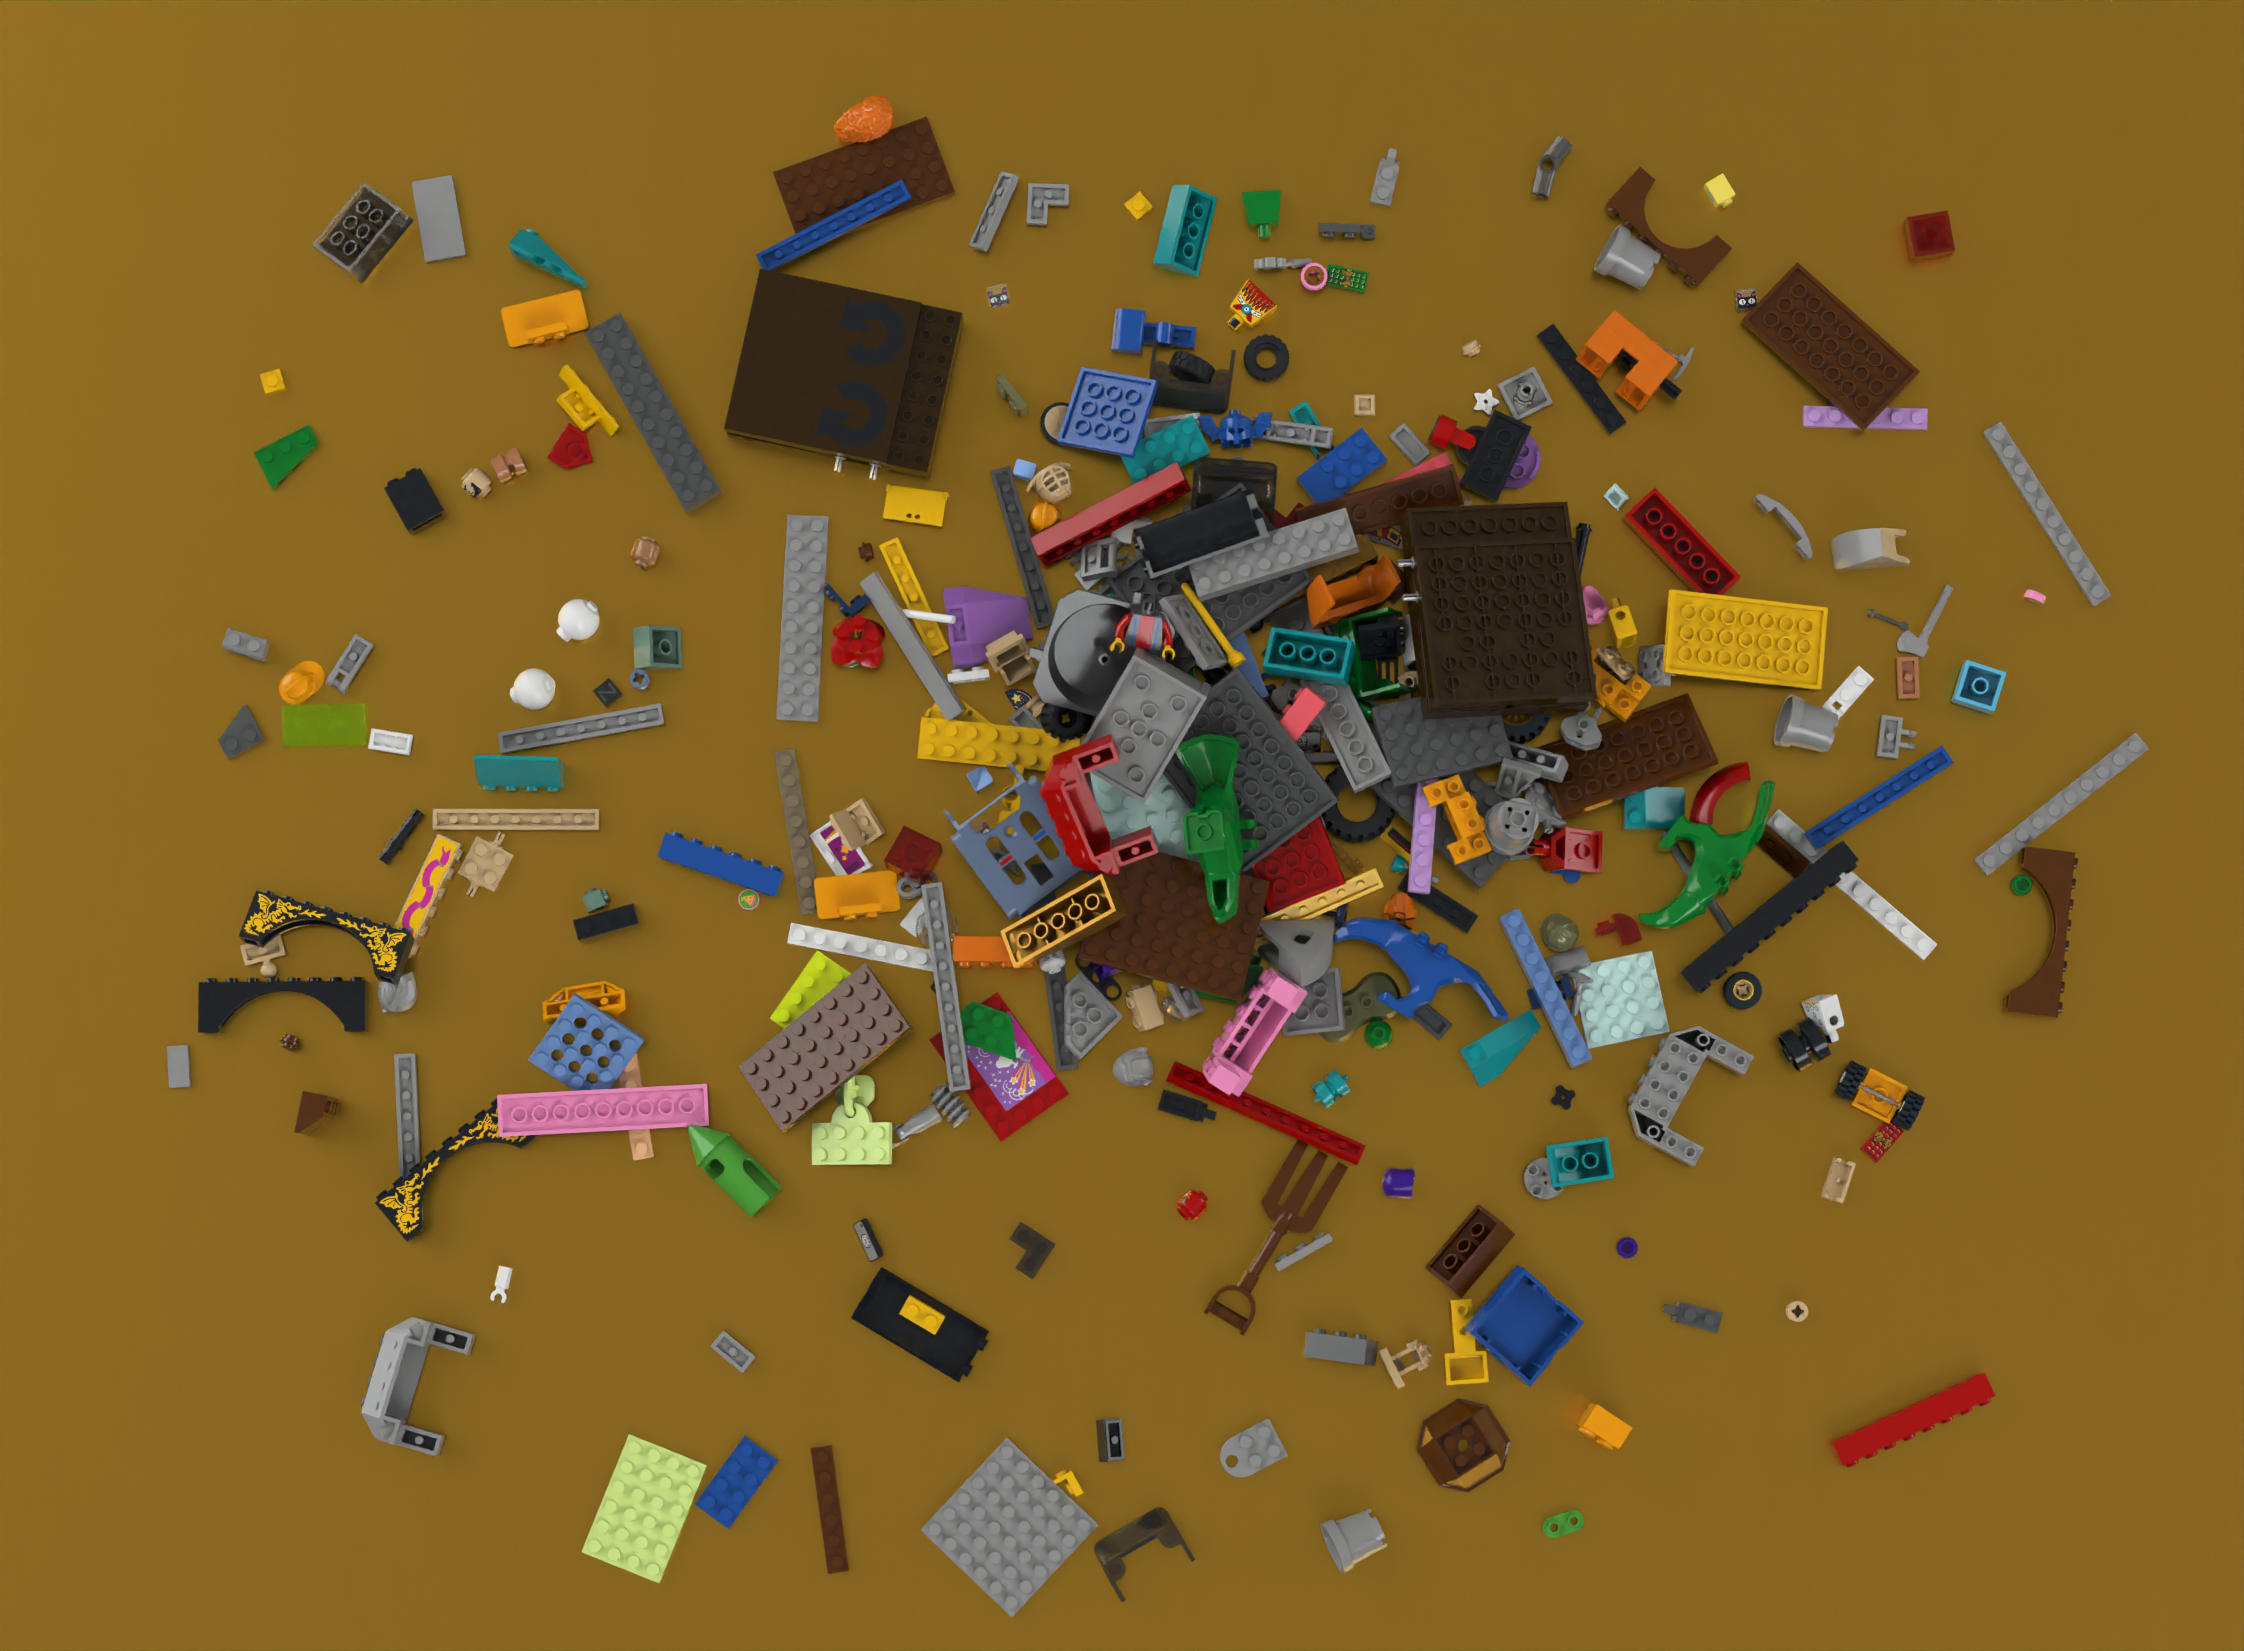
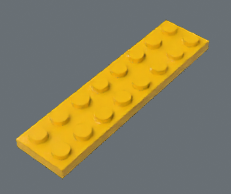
[917,717,1086,771]

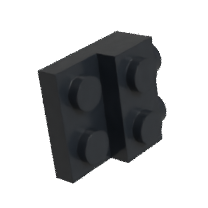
[1358,614,1405,661]

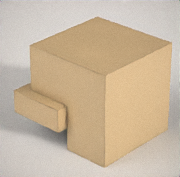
[985,630,1037,686]

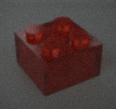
[1904,210,1955,262]
[884,826,943,885]

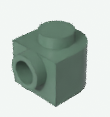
[582,888,610,913]

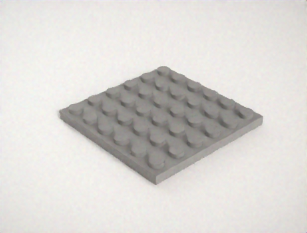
[921,1438,1099,1617]

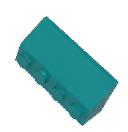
[1153,185,1217,277]

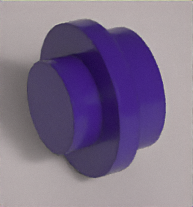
[1617,1237,1638,1258]

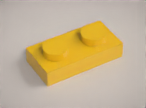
[899,1295,946,1335]

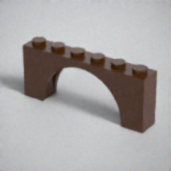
[1606,167,1732,288]

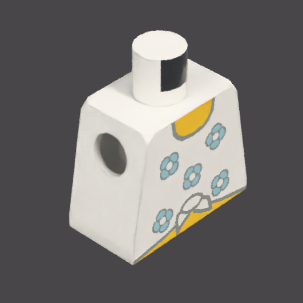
[1801,994,1844,1043]

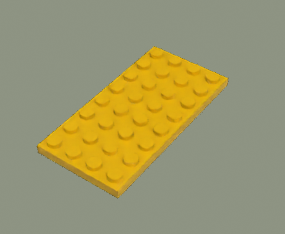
[1662,590,1828,690]

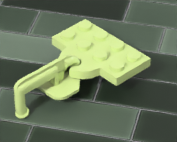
[812,1075,892,1165]

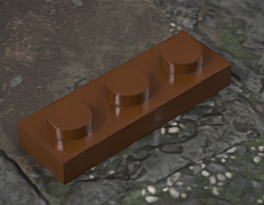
[1757,824,1810,877]

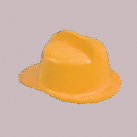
[1027,499,1062,538]
[279,661,325,704]

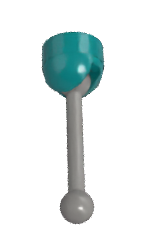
[1390,854,1440,884]

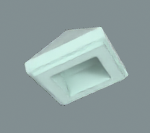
[1603,483,1630,510]

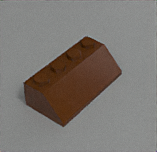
[1425,1204,1515,1298]

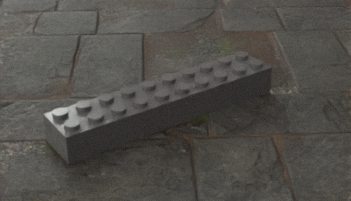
[585,313,722,514]

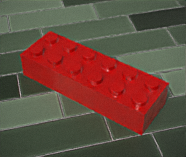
[1623,487,1741,595]

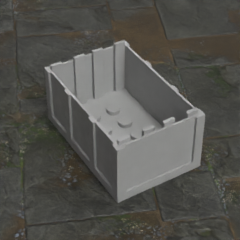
[1079,647,1211,803]

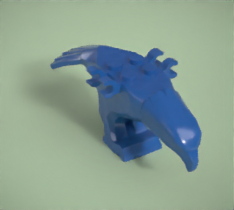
[1333,917,1510,1021]

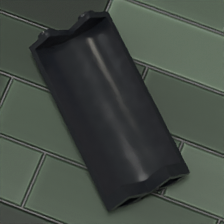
[1132,488,1269,578]
[851,1267,989,1382]

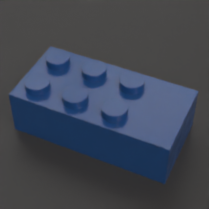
[1296,427,1387,504]

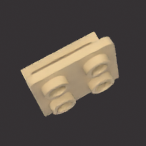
[829,798,886,851]

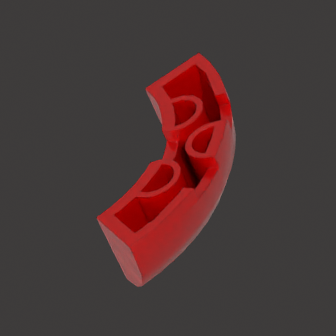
[1689,761,1751,826]

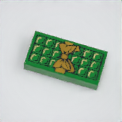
[1325,264,1369,293]

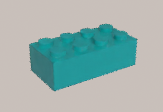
[1120,415,1210,484]
[1263,627,1356,686]

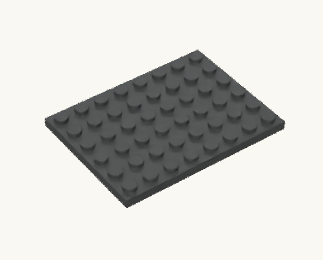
[1107,483,1313,673]
[1163,667,1340,874]

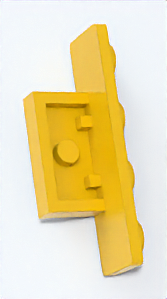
[556,364,619,436]

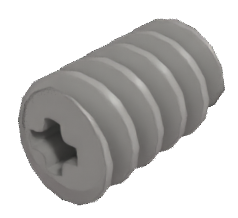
[929,1082,971,1129]

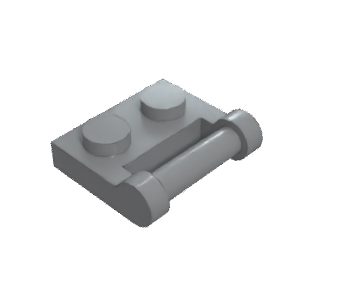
[1081,537,1119,582]

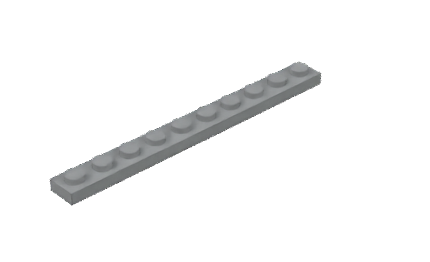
[1982,422,2112,607]
[1974,733,2149,876]
[921,882,971,1092]

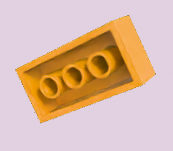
[1576,1403,1632,1450]

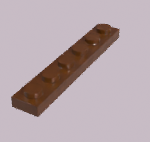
[811,1445,849,1574]

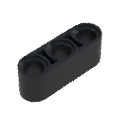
[1075,953,1122,1002]

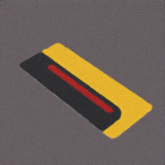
[1380,825,1411,863]

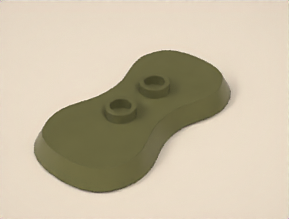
[1319,972,1402,1043]

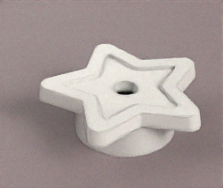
[1474,389,1500,415]

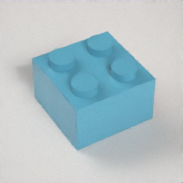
[1951,660,2006,714]

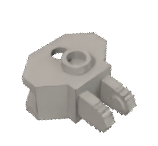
[1267,677,1304,713]
[1560,702,1603,751]

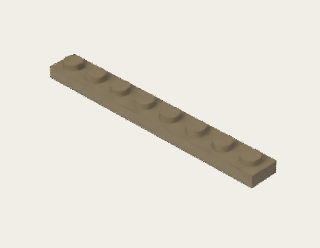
[774,749,817,916]

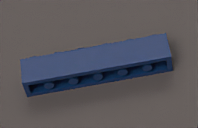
[657,831,784,898]

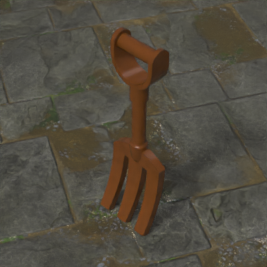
[1204,1139,1348,1336]

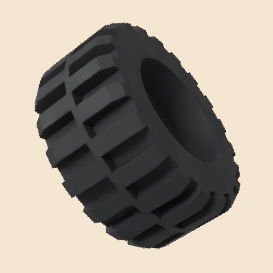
[1321,766,1395,843]

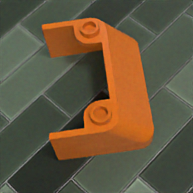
[1306,554,1401,630]

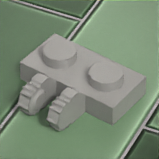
[1876,715,1917,759]

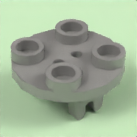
[1524,1158,1564,1199]

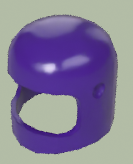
[1382,1168,1415,1199]

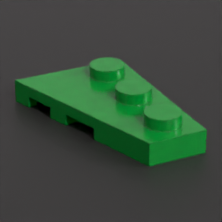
[254,425,319,490]

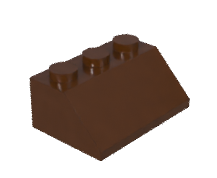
[294,1091,339,1135]

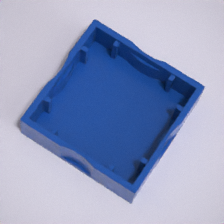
[1464,1265,1584,1386]

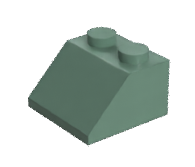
[633,625,682,670]

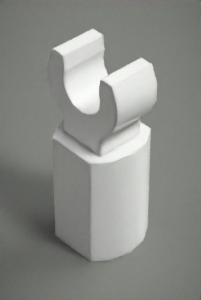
[490,1265,513,1303]

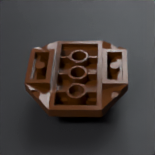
[1417,1398,1511,1492]

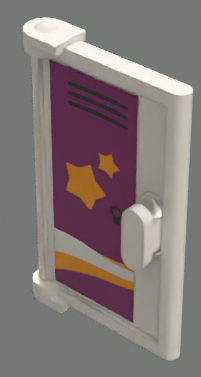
[809,821,874,876]

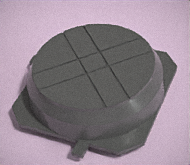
[1028,588,1175,716]

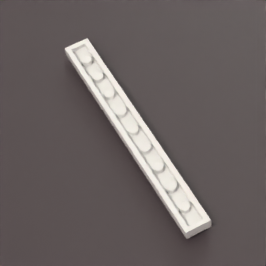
[1766,809,1937,960]

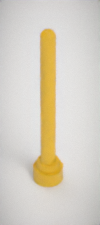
[1181,583,1246,669]

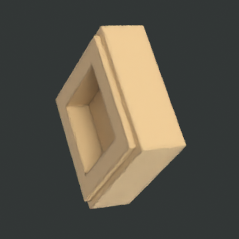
[1354,394,1375,416]

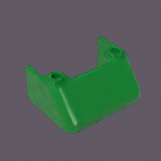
[1334,607,1415,701]

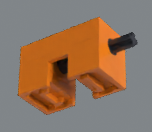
[1575,310,1682,411]

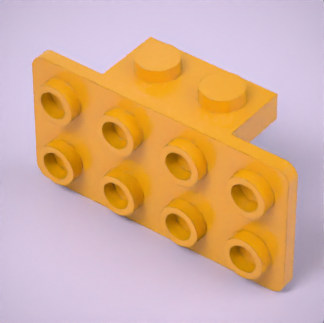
[501,290,589,348]
[814,870,900,920]

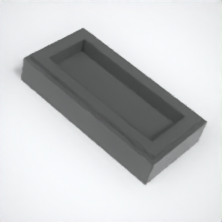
[1412,1003,1453,1041]

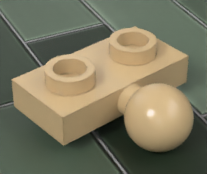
[240,935,287,978]

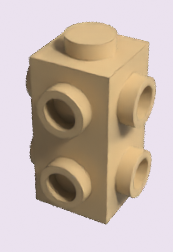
[1126,983,1164,1032]

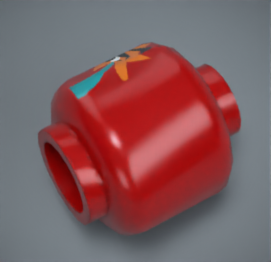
[1177,1190,1208,1220]

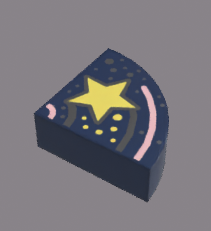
[1005,689,1032,710]

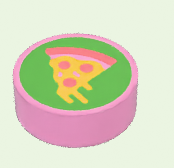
[2024,590,2046,605]
[738,889,760,910]

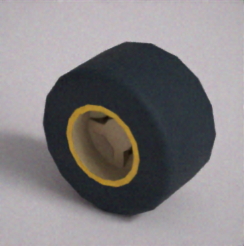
[1723,972,1762,1010]

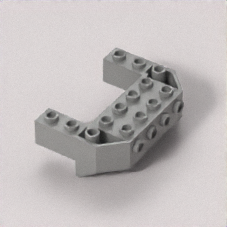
[1628,1026,1754,1167]
[361,1317,476,1456]

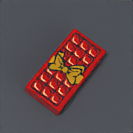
[1861,1120,1904,1163]

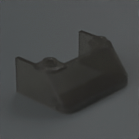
[1149,340,1236,416]
[1191,457,1277,523]
[1094,1507,1195,1602]

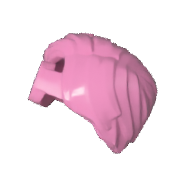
[1582,585,1610,625]

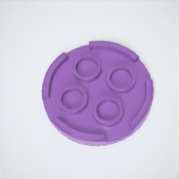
[1503,434,1541,490]

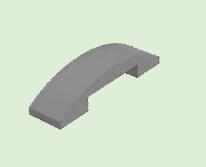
[1753,494,1813,561]

